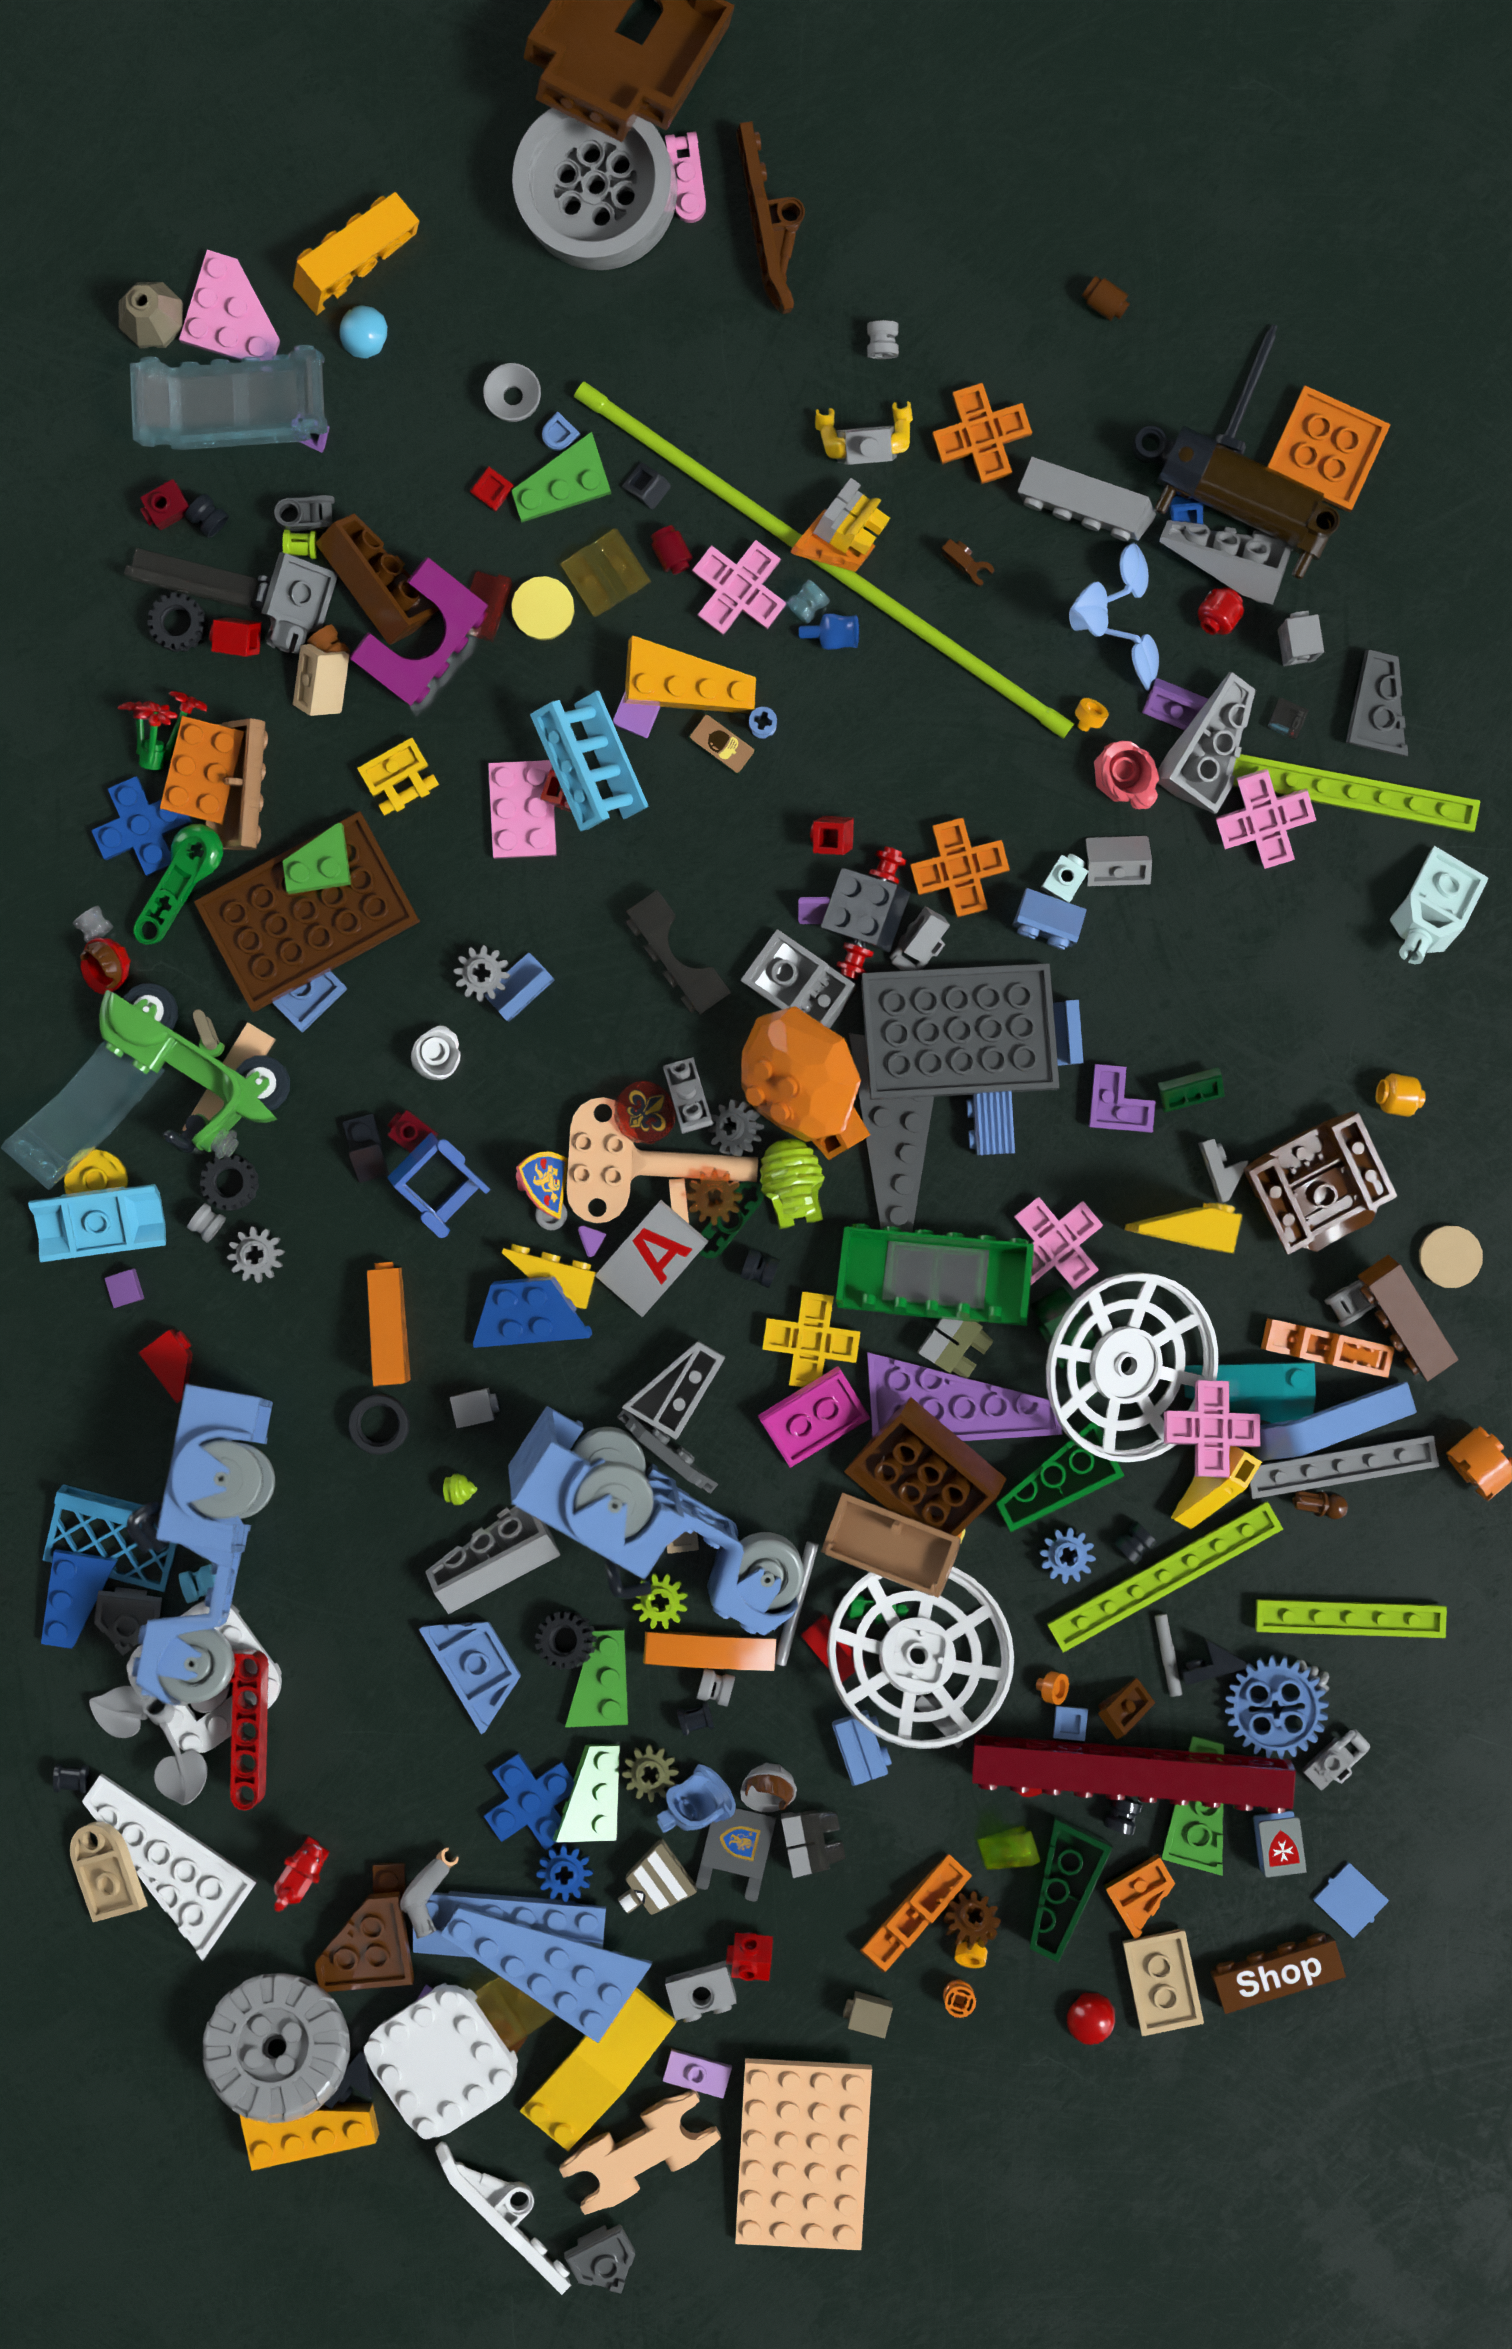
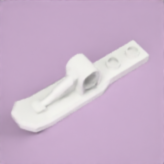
[435,2141,571,2295]

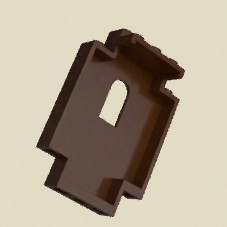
[523,0,735,142]

